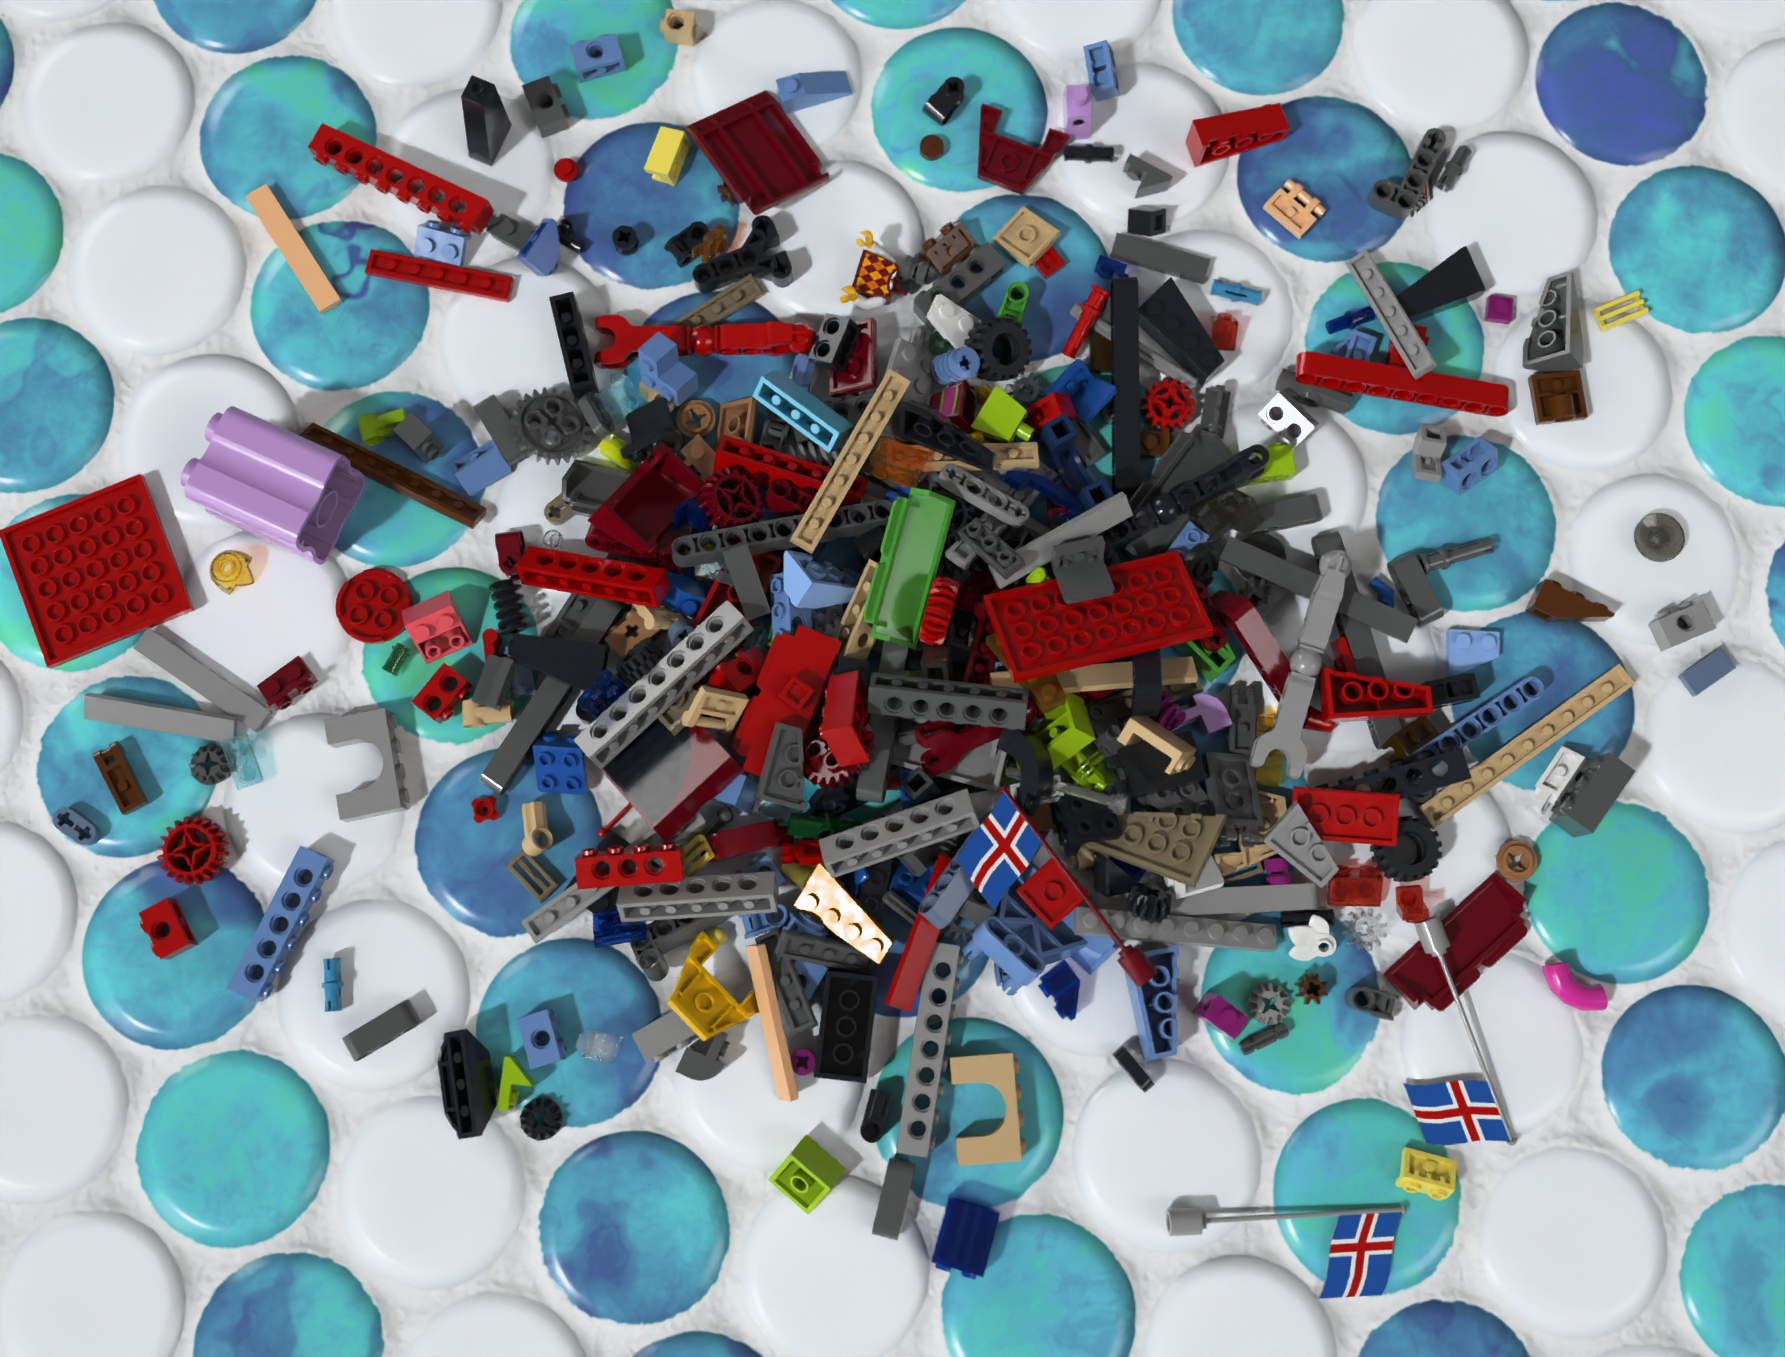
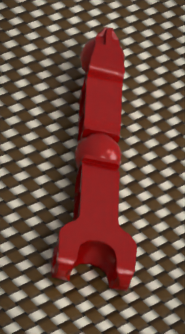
[594,315,817,369]

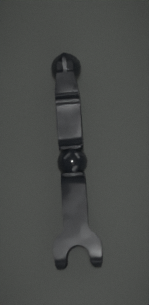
[1097,444,1269,564]

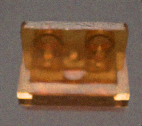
[869,436,928,488]

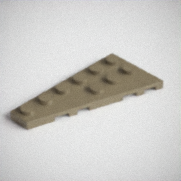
[1052,811,1227,888]

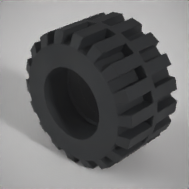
[964,317,1032,381]
[1370,816,1442,882]

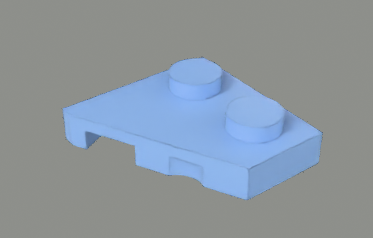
[1446,629,1500,678]

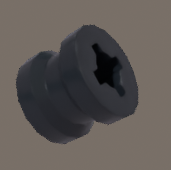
[612,225,639,256]

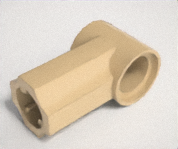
[462,699,514,728]
[522,801,553,856]

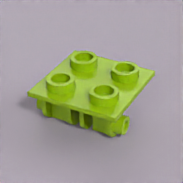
[1061,743,1117,793]

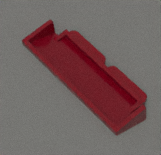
[1383,872,1528,1011]

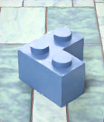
[638,331,698,407]

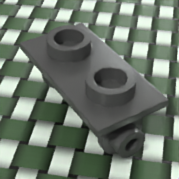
[1200,385,1231,439]

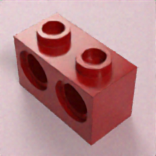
[1024,392,1077,439]
[411,663,473,724]

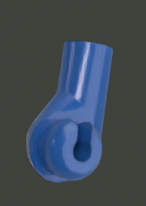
[1368,576,1394,608]

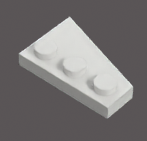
[926,294,996,376]

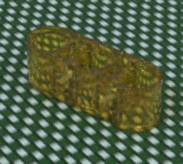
[1254,713,1282,787]

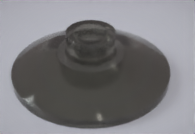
[1634,513,1685,562]

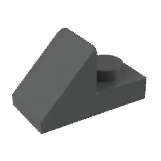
[1123,153,1173,198]

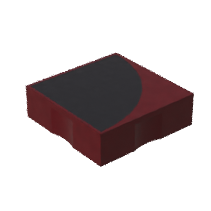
[599,718,743,842]

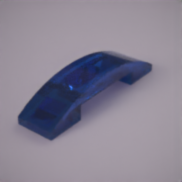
[998,471,1086,521]

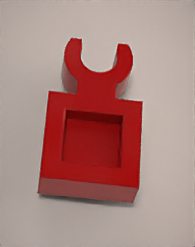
[781,840,823,866]

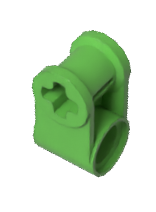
[997,282,1029,324]

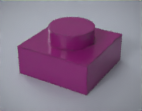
[1484,295,1514,324]

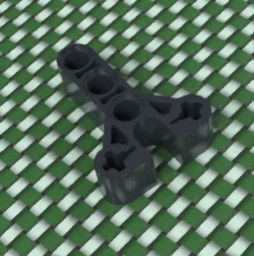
[693,215,793,293]

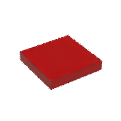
[1015,857,1090,929]

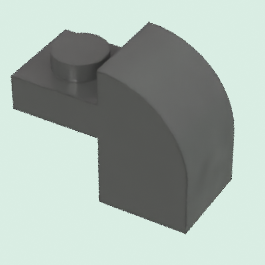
[675,1032,730,1081]

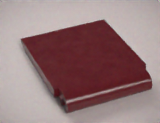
[686,91,829,215]

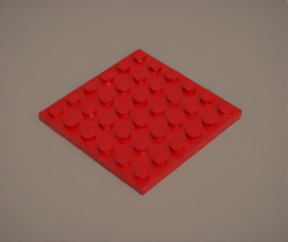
[0,474,194,669]

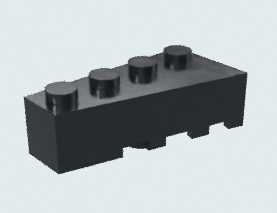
[1139,277,1225,386]

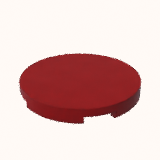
[335,569,413,644]

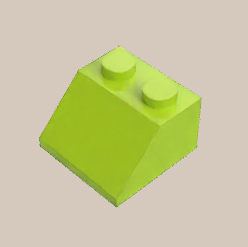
[768,1135,846,1215]

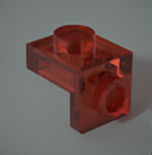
[1210,312,1238,351]
[1395,885,1429,923]

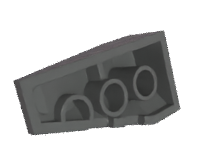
[1522,270,1583,373]

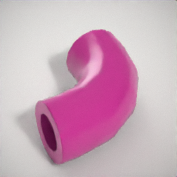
[1542,962,1607,1011]

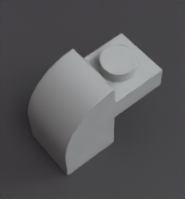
[1410,423,1447,483]

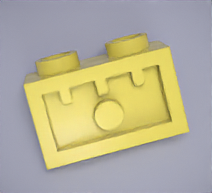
[1395,1147,1457,1200]

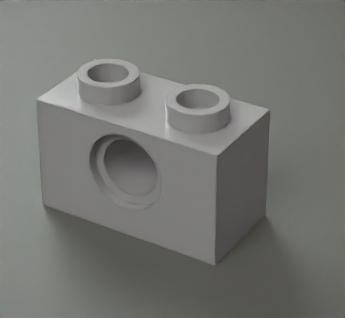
[1648,600,1716,652]

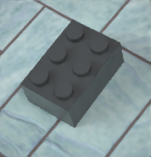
[1549,752,1635,838]

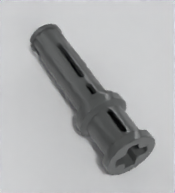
[1416,537,1494,575]

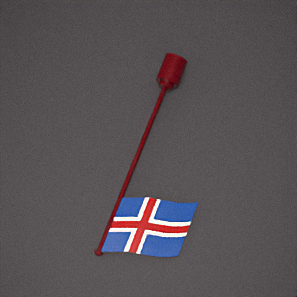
[956,785,1158,987]

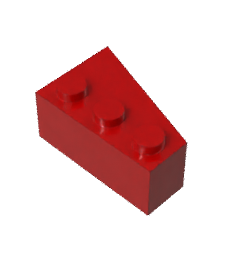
[819,671,870,767]

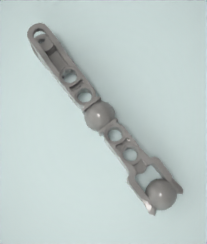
[1249,550,1352,780]

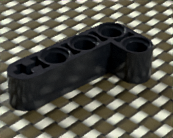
[1131,648,1162,716]

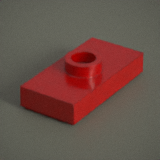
[1330,636,1359,675]

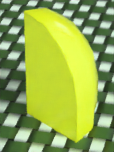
[597,433,637,472]

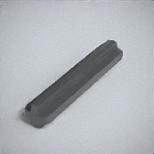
[882,890,944,942]

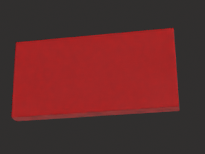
[1292,786,1400,846]

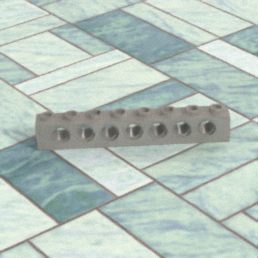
[574,600,754,769]
[896,942,964,1158]

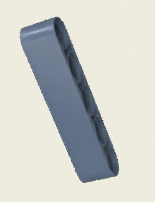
[918,810,992,929]

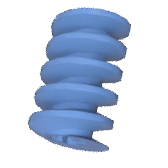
[930,347,980,385]

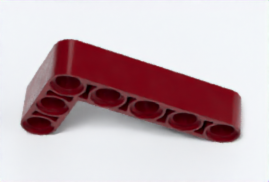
[1210,589,1291,702]

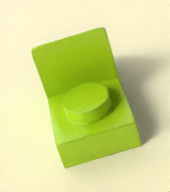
[497,1056,537,1111]

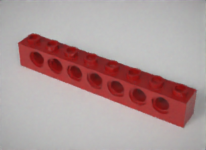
[308,123,494,235]

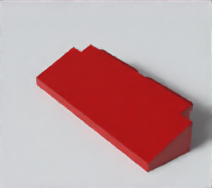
[733,625,842,777]

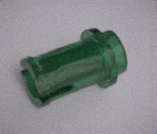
[382,642,411,676]

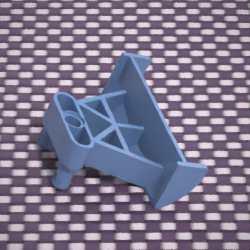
[963,861,1125,996]

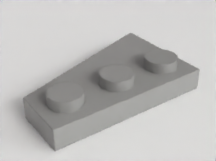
[1262,800,1339,888]

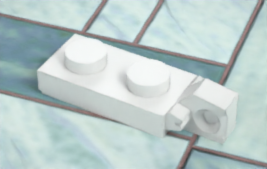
[1532,746,1587,815]

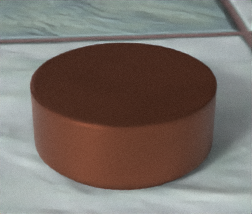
[920,135,944,161]

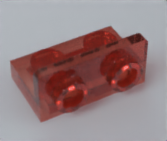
[1327,865,1383,907]

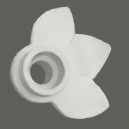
[1288,914,1337,961]

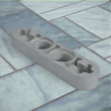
[938,464,1030,528]

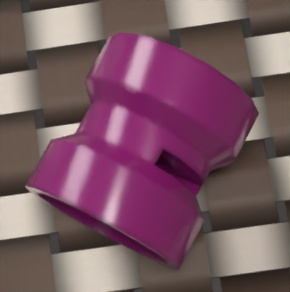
[1264,858,1292,885]

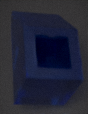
[1038,959,1080,1021]

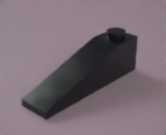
[899,400,995,473]

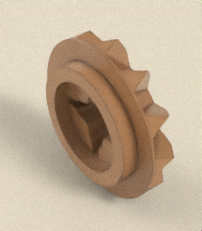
[676,400,716,438]
[1495,841,1537,882]

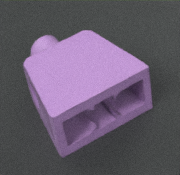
[1062,84,1092,140]

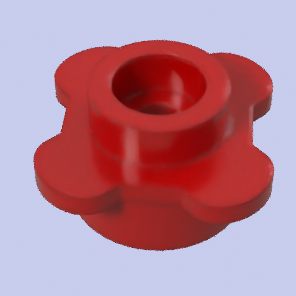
[471,796,499,823]

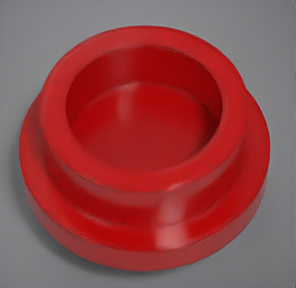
[554,158,578,182]

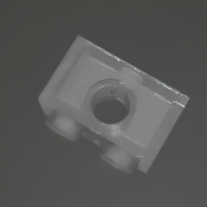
[576,1029,623,1064]

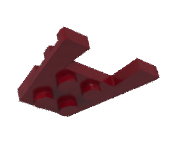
[977,103,1070,195]

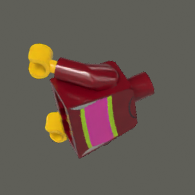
[929,380,990,443]

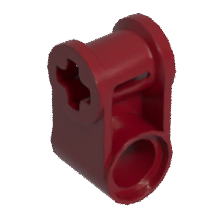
[764,479,814,517]
[495,530,525,581]

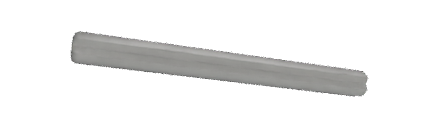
[1070,303,1198,390]

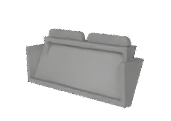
[865,714,1010,792]

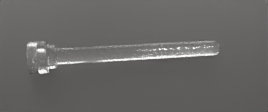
[1005,767,1129,816]

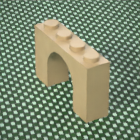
[949,1052,1026,1166]

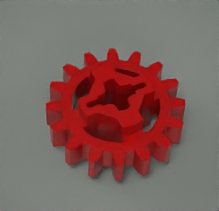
[1141,378,1196,433]

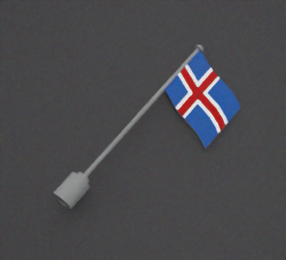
[1403,915,1517,1146]
[1166,1204,1407,1299]

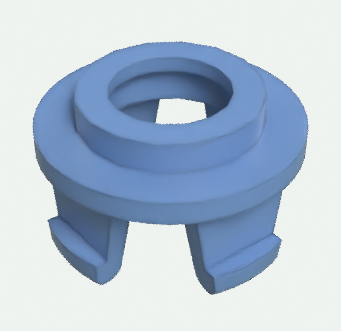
[782,909,828,937]

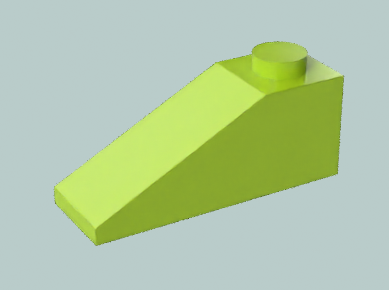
[1246,442,1296,486]

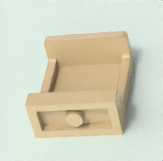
[1117,716,1197,775]

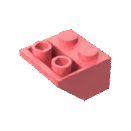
[402,591,473,664]

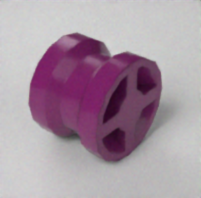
[790,1048,816,1075]

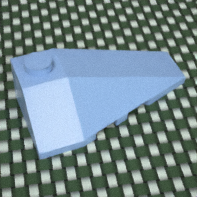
[784,550,862,609]

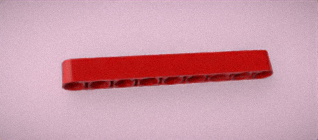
[1295,351,1509,417]

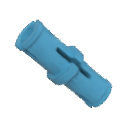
[1210,279,1262,306]
[322,958,343,1012]

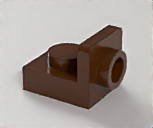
[1140,428,1174,458]

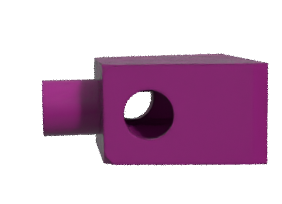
[1192,991,1249,1042]

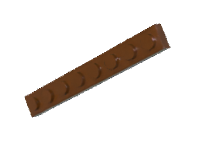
[299,422,487,529]

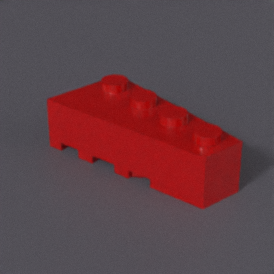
[1185,103,1290,167]
[1318,668,1433,723]

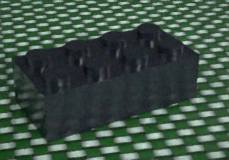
[814,971,879,1083]

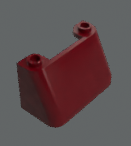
[587,442,704,554]

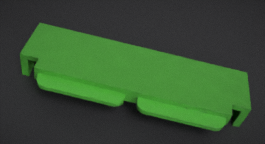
[863,487,956,649]

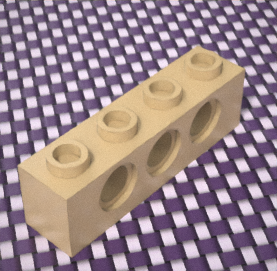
[833,559,879,661]

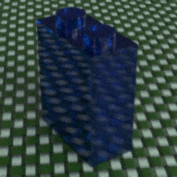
[931,1195,1000,1279]

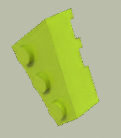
[1016,693,1096,771]

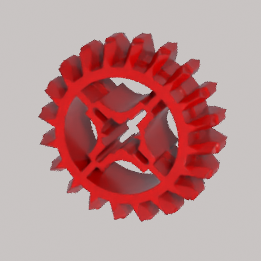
[919,576,959,646]
[157,816,230,886]

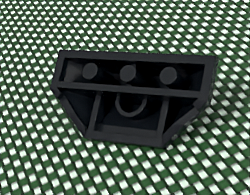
[437,1029,497,1139]

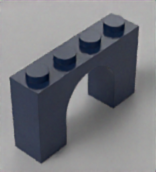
[1039,413,1114,514]

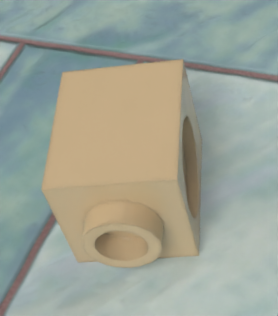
[660,9,697,46]

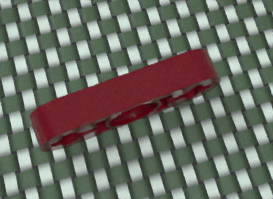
[1192,580,1227,652]

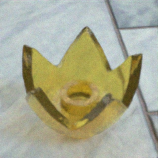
[209,550,254,595]

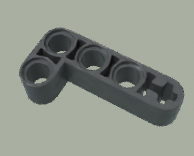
[1367,128,1446,220]
[630,915,729,981]

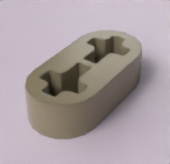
[544,493,575,526]

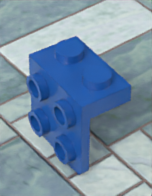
[1044,359,1118,424]
[533,731,588,795]
[889,860,934,910]

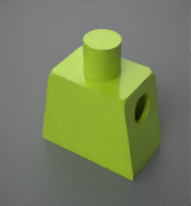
[971,386,1036,443]

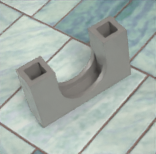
[324,708,410,822]

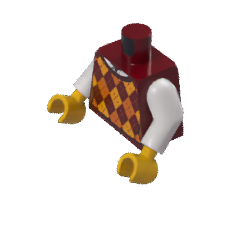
[840,230,911,311]

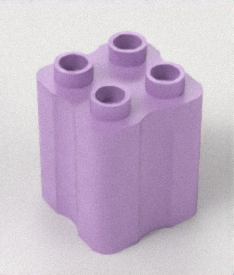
[180,406,366,565]

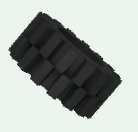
[615,637,664,684]

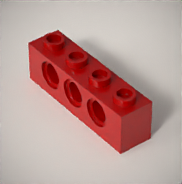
[574,842,686,889]

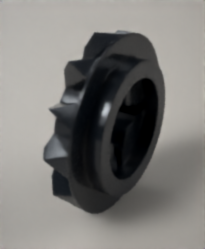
[520,1097,562,1141]

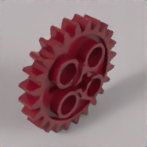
[803,714,875,789]

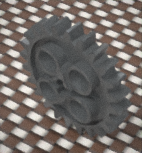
[510,387,592,465]

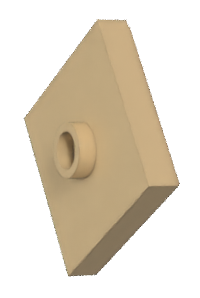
[992,206,1061,269]

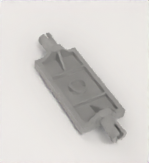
[872,327,934,464]

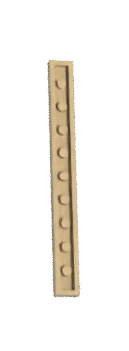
[1417,663,1635,829]

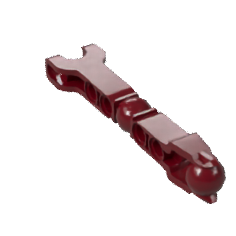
[914,658,1126,776]

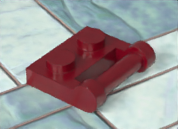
[954,570,1014,619]

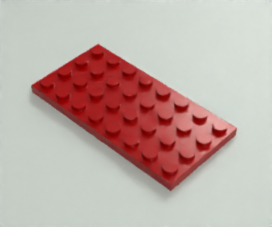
[983,550,1214,683]

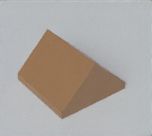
[714,397,759,452]

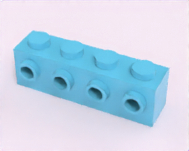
[752,370,854,453]

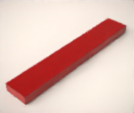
[365,249,514,303]
[884,854,952,1012]

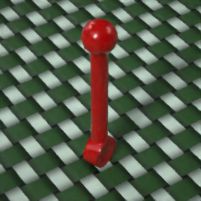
[598,803,633,838]

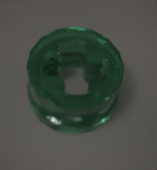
[928,331,950,356]

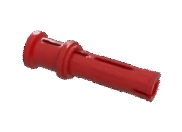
[1061,284,1112,359]

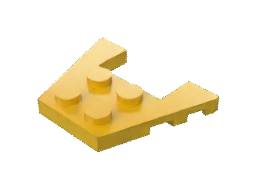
[667,931,759,1041]

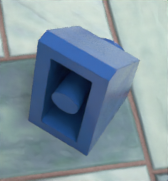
[516,219,561,277]
[662,570,705,618]

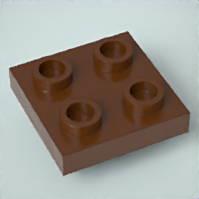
[1528,370,1588,425]

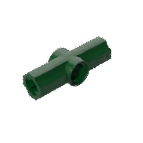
[787,812,865,844]

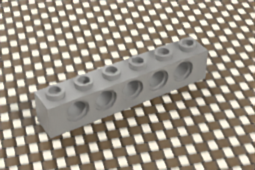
[819,789,980,878]
[616,871,779,922]

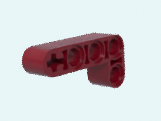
[585,524,686,575]

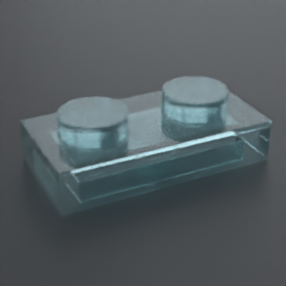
[220,733,264,790]

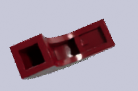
[699,819,793,864]

